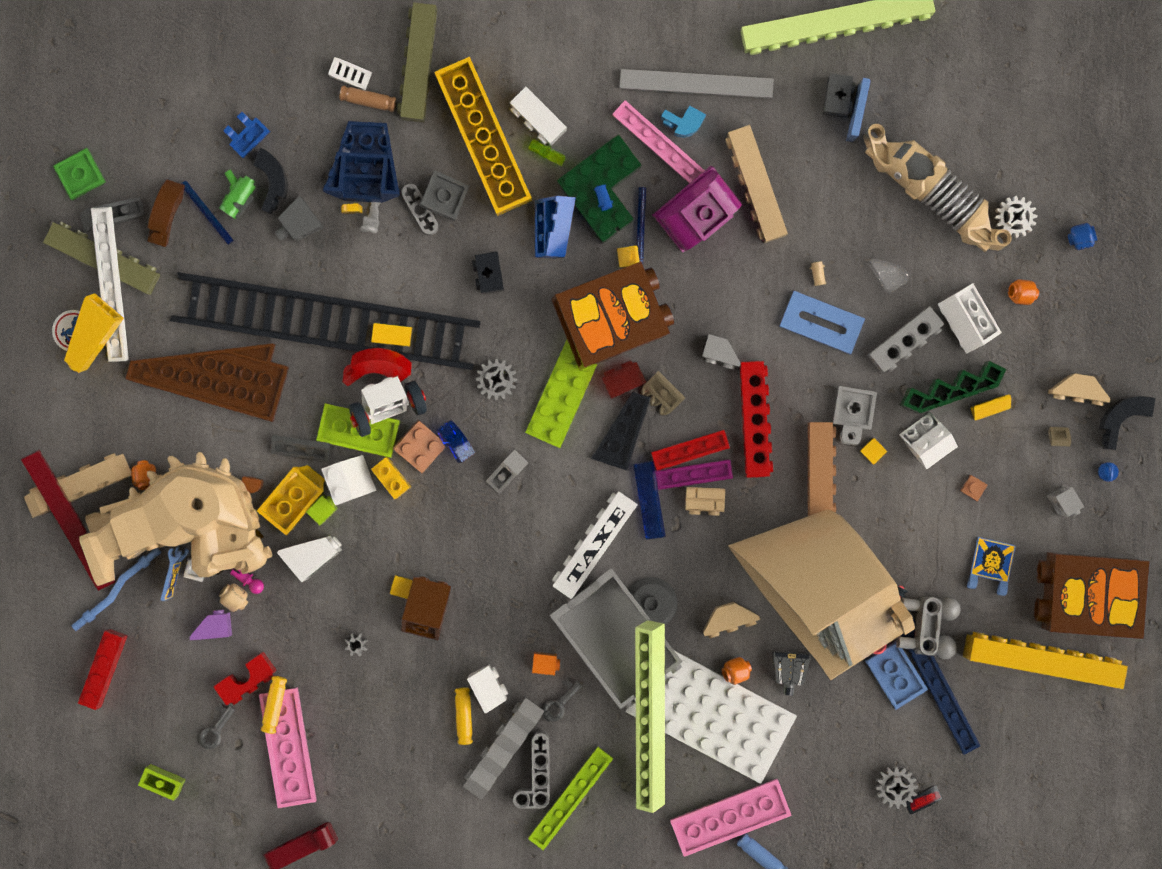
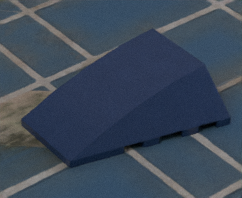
[323,121,400,203]

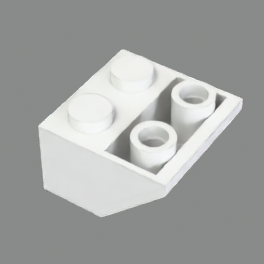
[899,412,958,469]

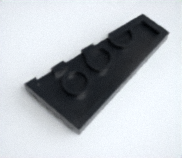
[591,392,651,471]

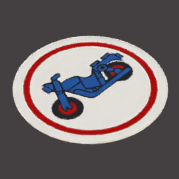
[52,310,80,351]

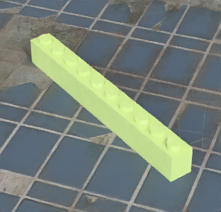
[741,0,935,55]
[635,620,665,813]

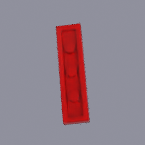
[651,430,730,471]

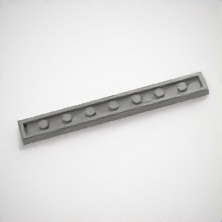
[620,69,774,99]

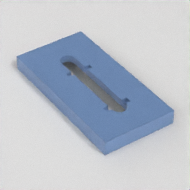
[779,291,865,355]

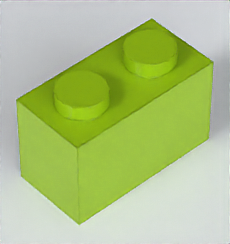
[138,764,186,801]

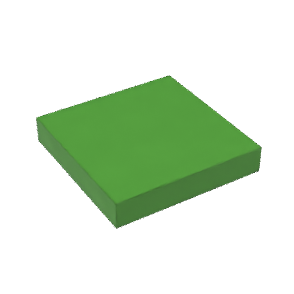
[53,148,106,200]

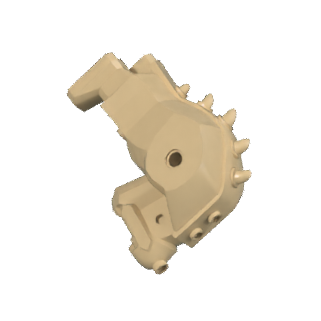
[79,452,272,586]

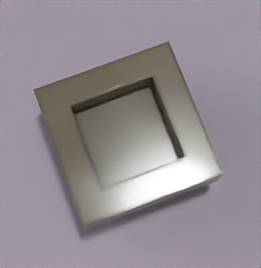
[1048,427,1071,447]

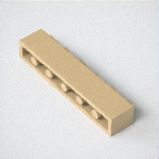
[725,125,788,243]

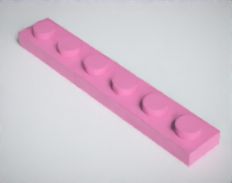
[612,100,705,183]

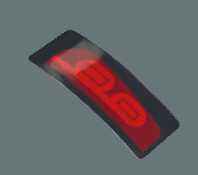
[906,786,942,814]

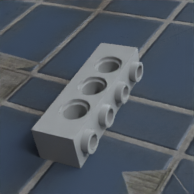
[867,306,944,373]

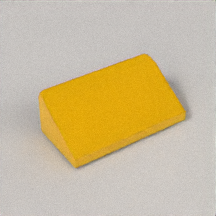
[970,394,1011,420]

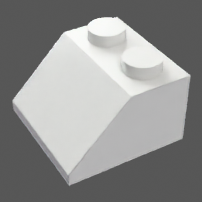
[467,664,508,713]

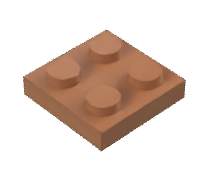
[393,420,447,473]

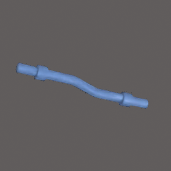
[71,548,162,631]

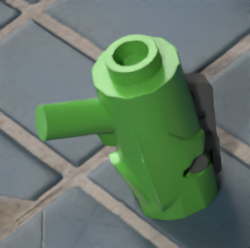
[219,170,256,219]

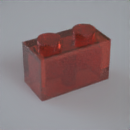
[602,360,646,399]

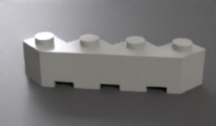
[463,698,544,800]

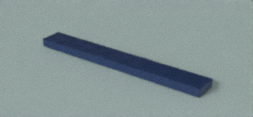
[901,610,980,755]

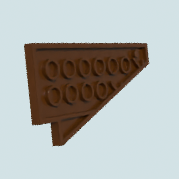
[125,343,290,422]

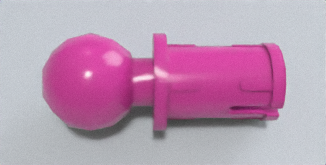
[230,568,264,594]

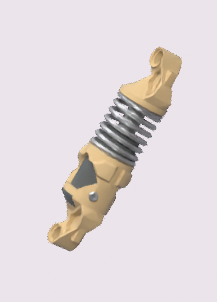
[863,124,1012,252]

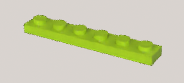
[528,746,613,851]

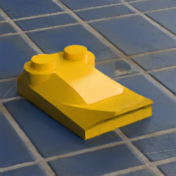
[257,465,325,536]

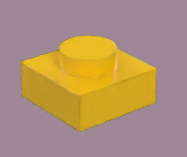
[617,246,639,268]

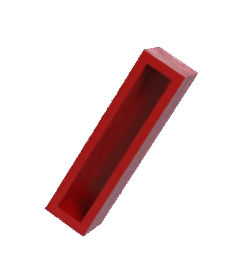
[78,629,128,710]

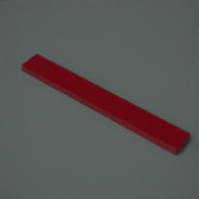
[21,449,116,591]

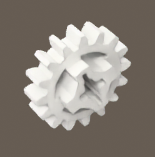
[994,196,1037,238]

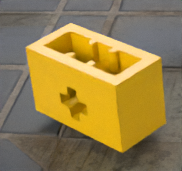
[371,457,411,499]

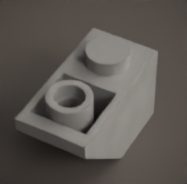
[702,334,741,370]

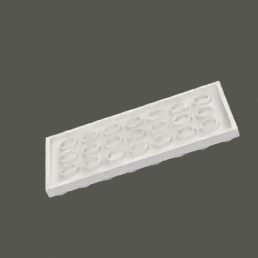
[625,650,797,784]

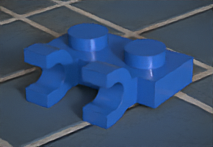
[223,112,270,159]

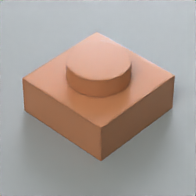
[960,475,987,501]

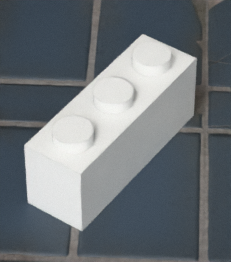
[510,87,567,146]

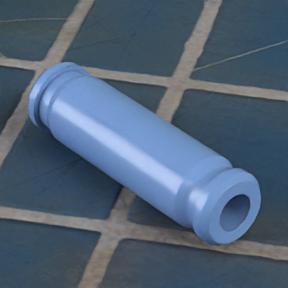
[737,833,788,869]

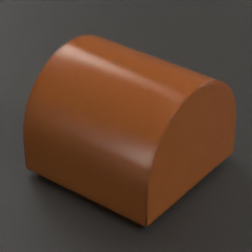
[242,476,264,493]

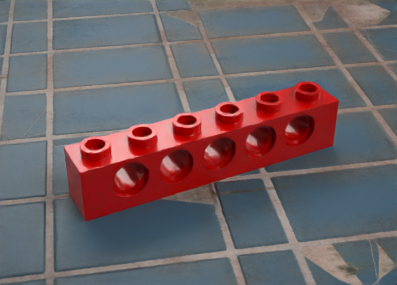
[739,361,773,478]

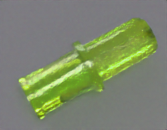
[528,139,566,166]

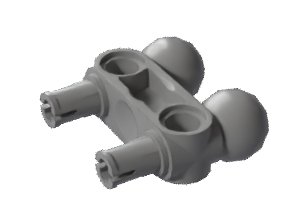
[896,596,961,660]

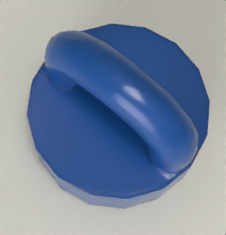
[1098,462,1119,482]

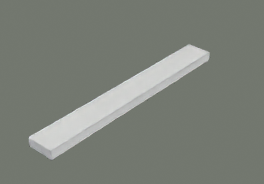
[91,207,129,362]

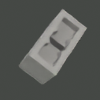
[1047,486,1084,518]

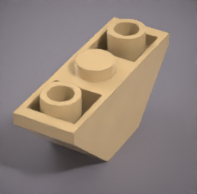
[1048,374,1110,406]
[703,602,760,638]

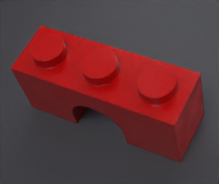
[214,652,277,706]

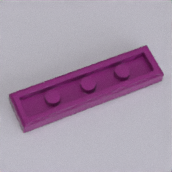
[654,460,733,490]

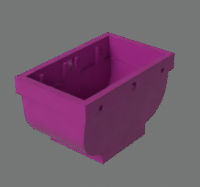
[652,166,742,253]

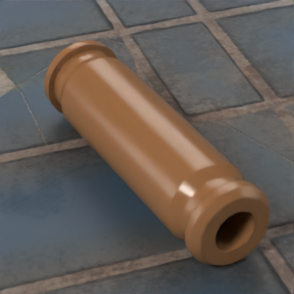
[339,86,397,112]

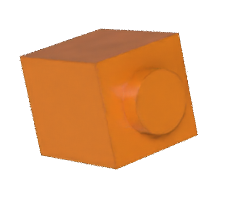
[532,652,561,675]

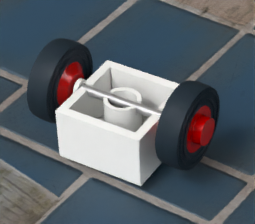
[349,376,427,437]

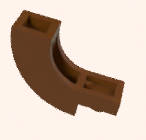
[147,179,185,247]

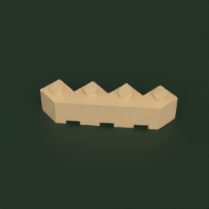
[24,453,131,518]

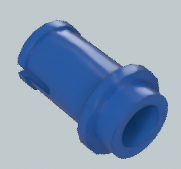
[594,185,613,211]

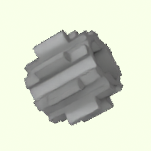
[345,633,368,657]

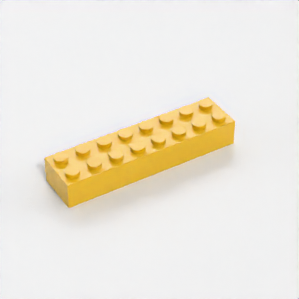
[434,57,532,216]
[963,632,1128,689]

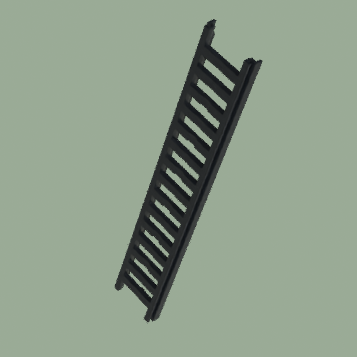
[170,272,481,370]

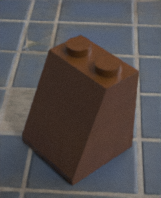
[401,576,451,641]

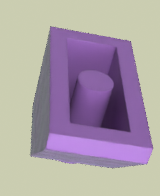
[190,609,232,640]

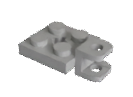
[833,386,877,446]

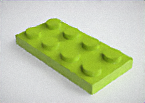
[316,403,400,458]

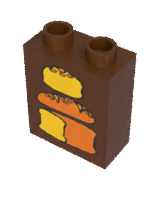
[551,261,674,371]
[1034,552,1150,639]

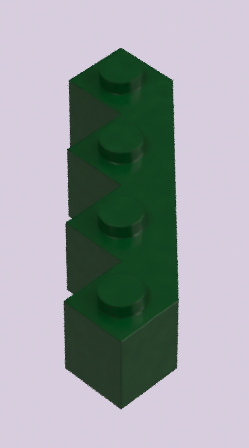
[900,361,1007,414]

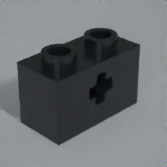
[472,251,504,294]

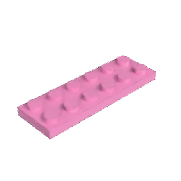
[259,687,317,808]
[670,779,792,857]

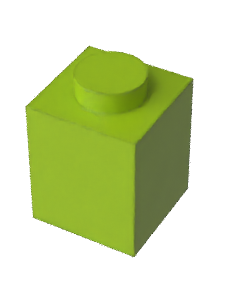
[306,495,338,525]

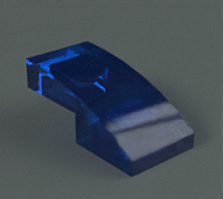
[436,420,475,463]

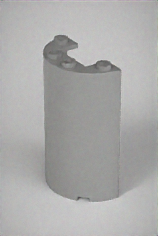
[550,568,682,709]

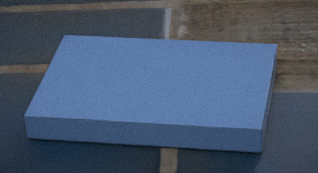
[846,78,871,142]
[864,641,928,710]

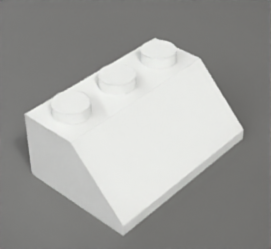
[938,284,1002,354]

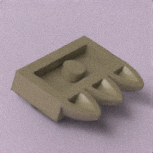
[641,371,685,415]

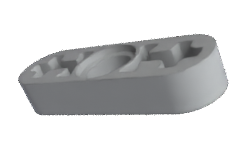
[402,184,439,235]

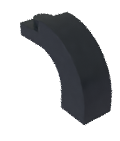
[1099,396,1156,450]

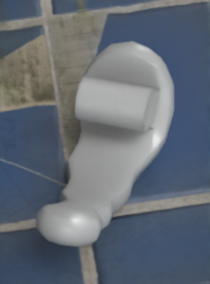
[360,202,380,233]

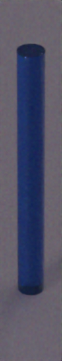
[181,181,234,245]
[636,187,646,264]

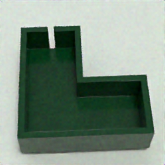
[557,134,642,244]

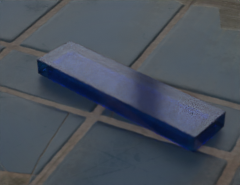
[633,461,666,540]

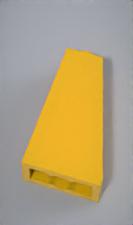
[64,293,124,373]

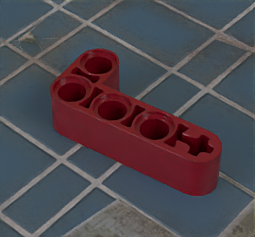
[263,821,338,869]

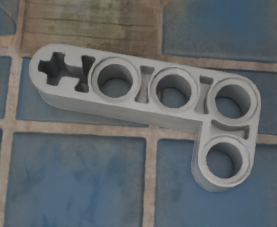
[513,730,550,809]

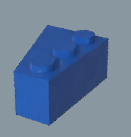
[535,196,576,259]

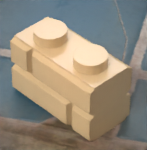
[685,487,725,516]

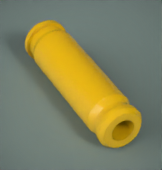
[261,676,287,734]
[455,687,473,745]

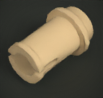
[810,261,826,286]

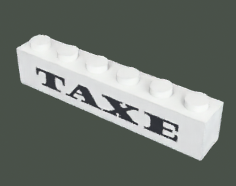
[552,491,638,599]

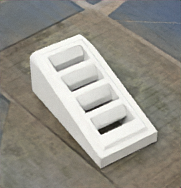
[328,57,372,90]

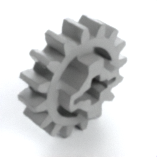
[476,359,518,401]
[875,766,918,809]

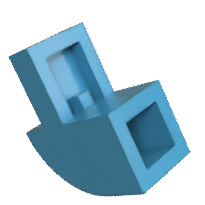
[661,105,706,138]

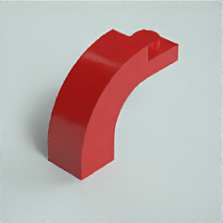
[342,348,412,386]

